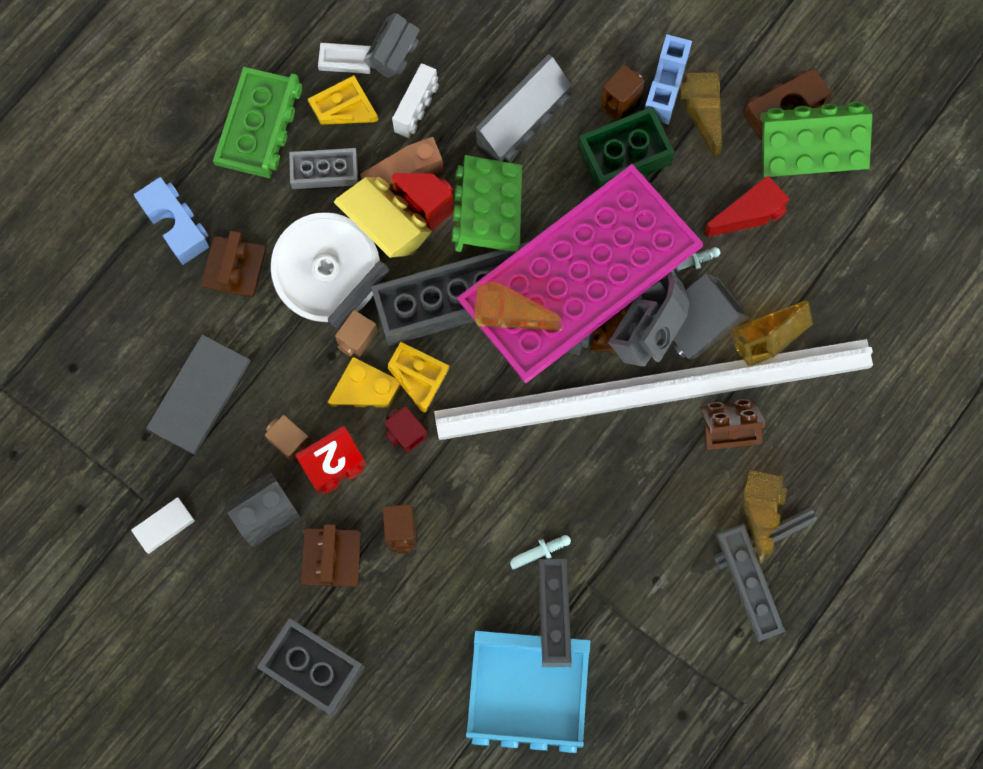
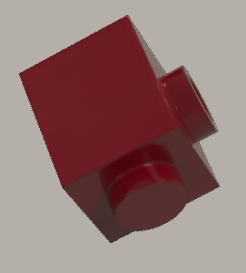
[384,406,428,454]

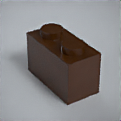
[600,65,644,121]
[383,504,417,554]

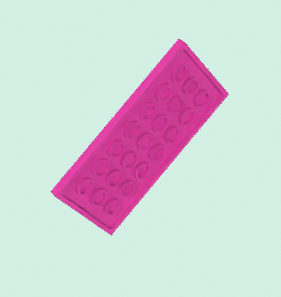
[457,164,703,383]

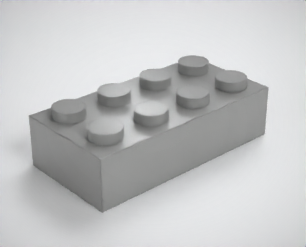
[289,148,358,189]

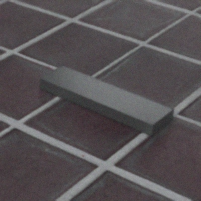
[716,524,785,642]
[538,559,572,667]

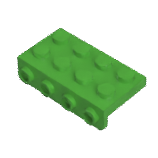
[213,67,302,178]
[760,102,872,177]
[451,155,522,252]

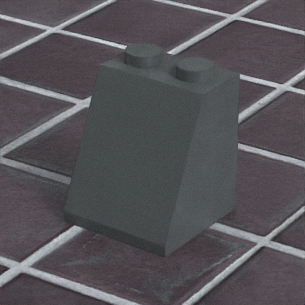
[673,274,751,359]
[223,471,300,548]

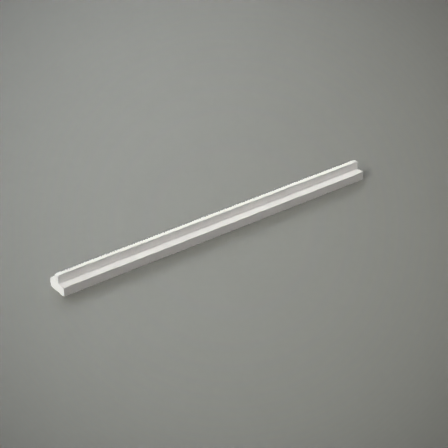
[434,339,873,440]

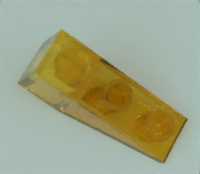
[732,300,813,367]
[743,470,788,565]

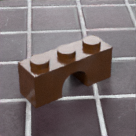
[744,68,832,140]

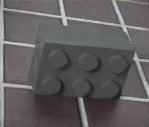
[257,618,365,717]

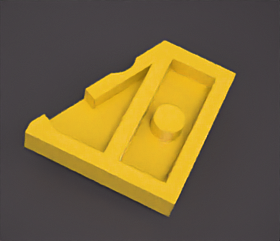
[308,76,378,125]
[388,342,449,413]
[328,357,401,407]

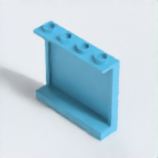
[466,631,590,753]

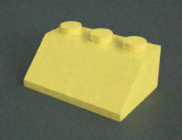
[334,177,432,258]

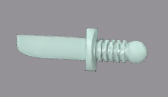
[677,247,720,270]
[510,535,571,569]

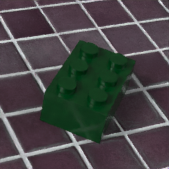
[578,107,675,190]

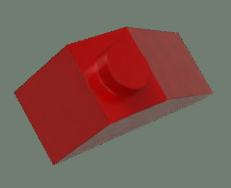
[704,176,789,237]

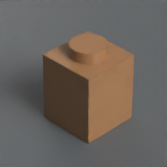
[335,310,378,358]
[265,415,311,462]

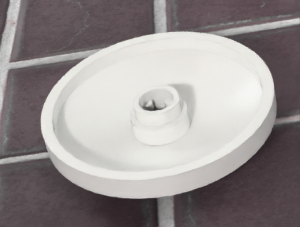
[271,213,380,322]

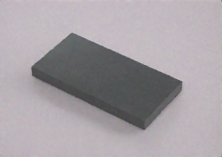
[146,335,251,455]

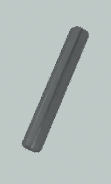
[714,508,817,569]

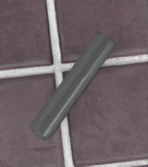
[328,261,390,328]

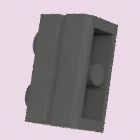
[363,13,420,78]

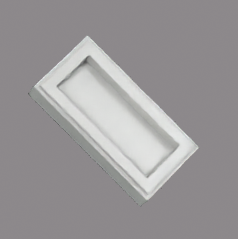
[318,43,371,74]
[131,497,195,554]

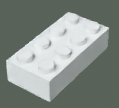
[392,63,439,138]

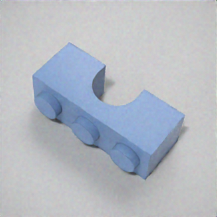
[645,34,692,125]
[134,177,209,265]

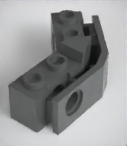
[608,267,690,367]

